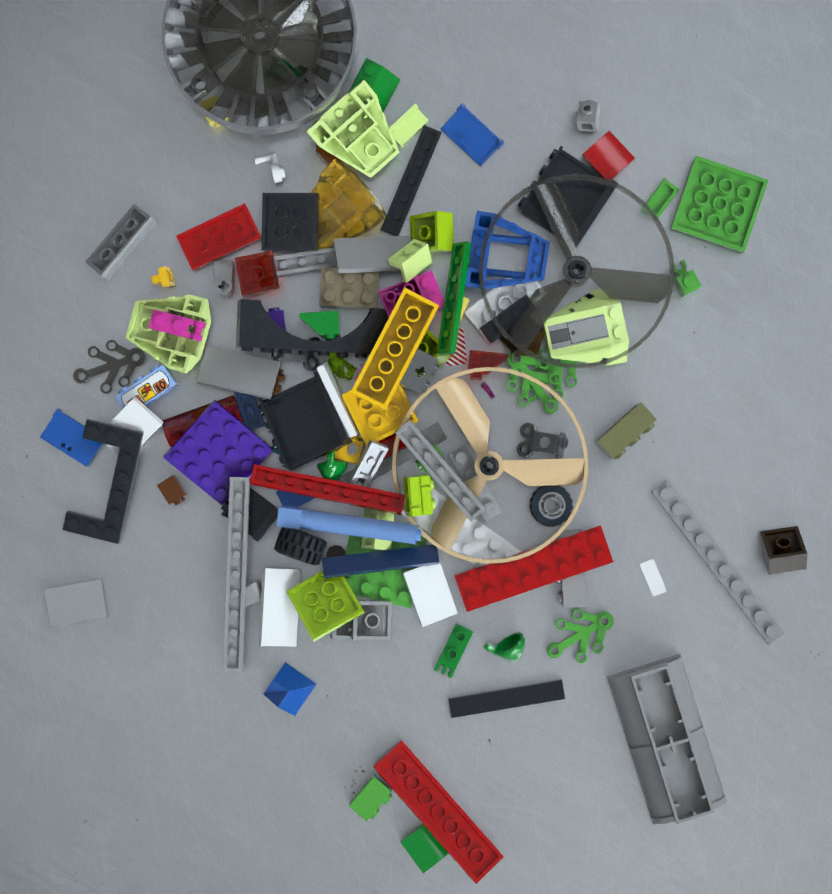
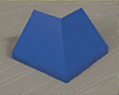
[263,662,316,716]

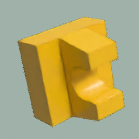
[151,266,176,288]

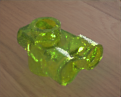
[328,353,357,380]

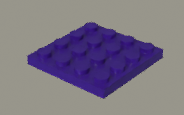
[163,400,273,505]

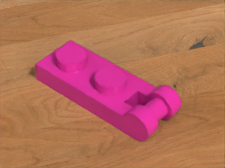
[148,309,206,342]

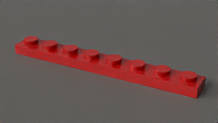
[250,464,405,515]

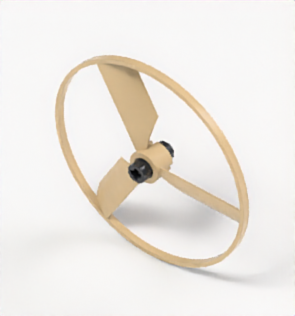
[392,367,589,563]

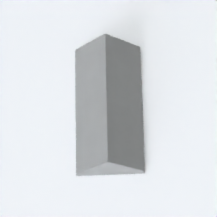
[85,204,157,281]

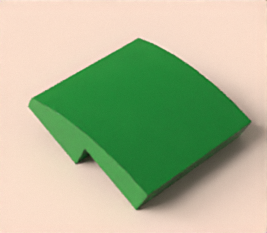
[400,824,448,874]

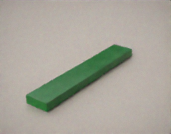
[437,241,472,355]

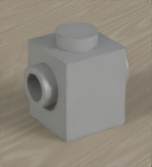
[576,100,601,132]

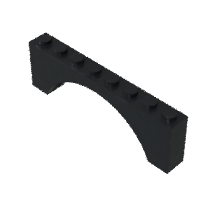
[236,299,389,359]

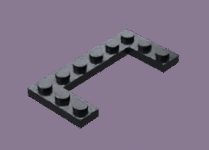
[62,419,144,544]

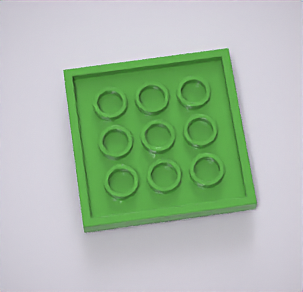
[671,156,768,253]
[344,533,429,608]

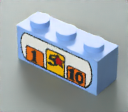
[116,364,178,408]

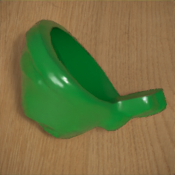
[317,450,347,481]
[484,632,525,661]

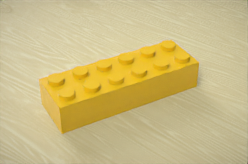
[351,288,439,411]

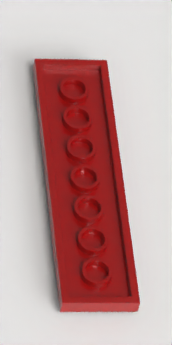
[454,525,614,612]
[373,740,504,884]

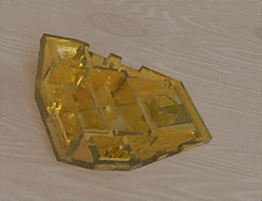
[311,159,387,250]

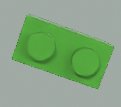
[349,774,392,821]

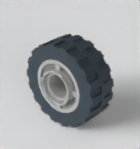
[529,485,573,527]

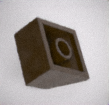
[760,526,808,575]

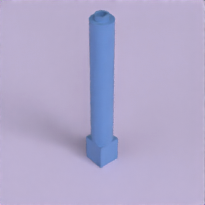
[277,505,422,544]

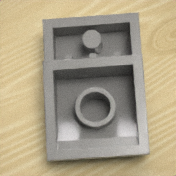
[330,600,392,640]

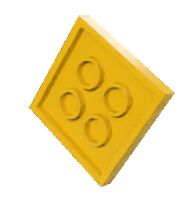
[341,385,419,446]

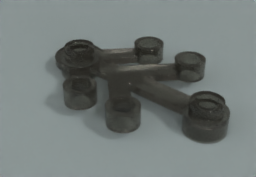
[73,340,146,394]

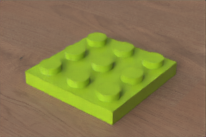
[286,571,365,642]

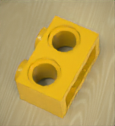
[324,436,364,465]

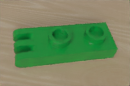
[434,623,473,678]

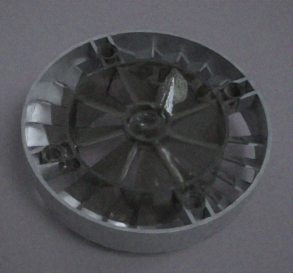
[162,0,357,135]

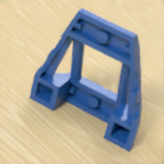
[465,211,550,290]

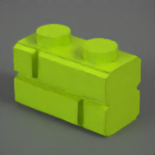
[403,475,435,517]

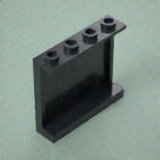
[517,146,619,249]
[258,371,353,471]

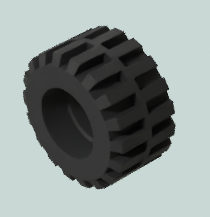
[274,527,327,565]

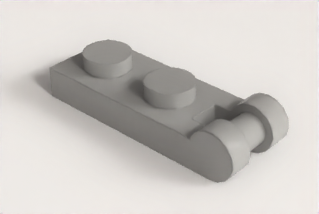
[346,439,389,487]

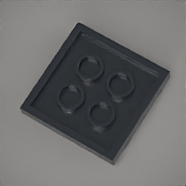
[261,193,319,251]

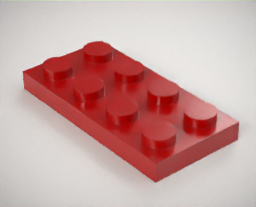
[176,203,262,271]

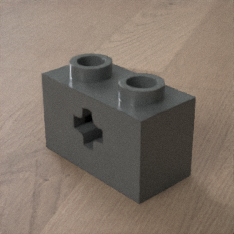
[399,349,439,395]

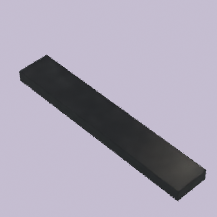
[380,125,442,236]
[448,679,565,718]

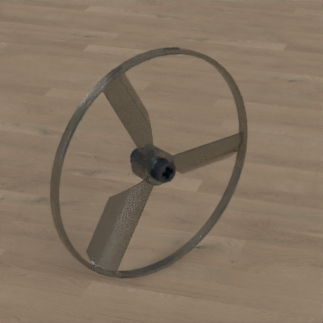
[479,174,674,369]

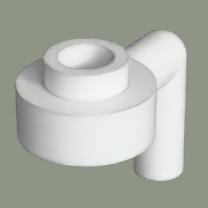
[254,153,285,183]

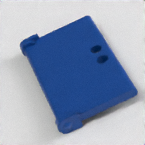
[441,103,504,167]
[40,409,104,467]

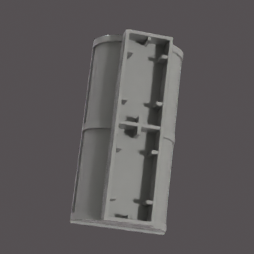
[607,654,727,825]

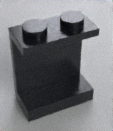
[221,487,279,542]

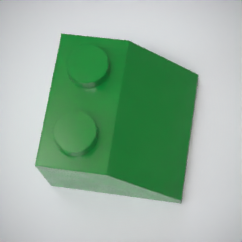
[349,58,400,112]
[299,310,341,341]

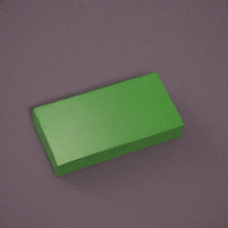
[641,178,680,220]

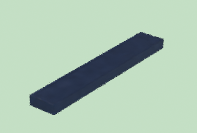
[322,545,439,578]

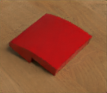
[582,131,635,183]

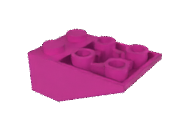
[378,270,444,318]

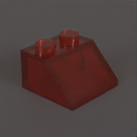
[235,251,280,298]
[466,350,509,381]

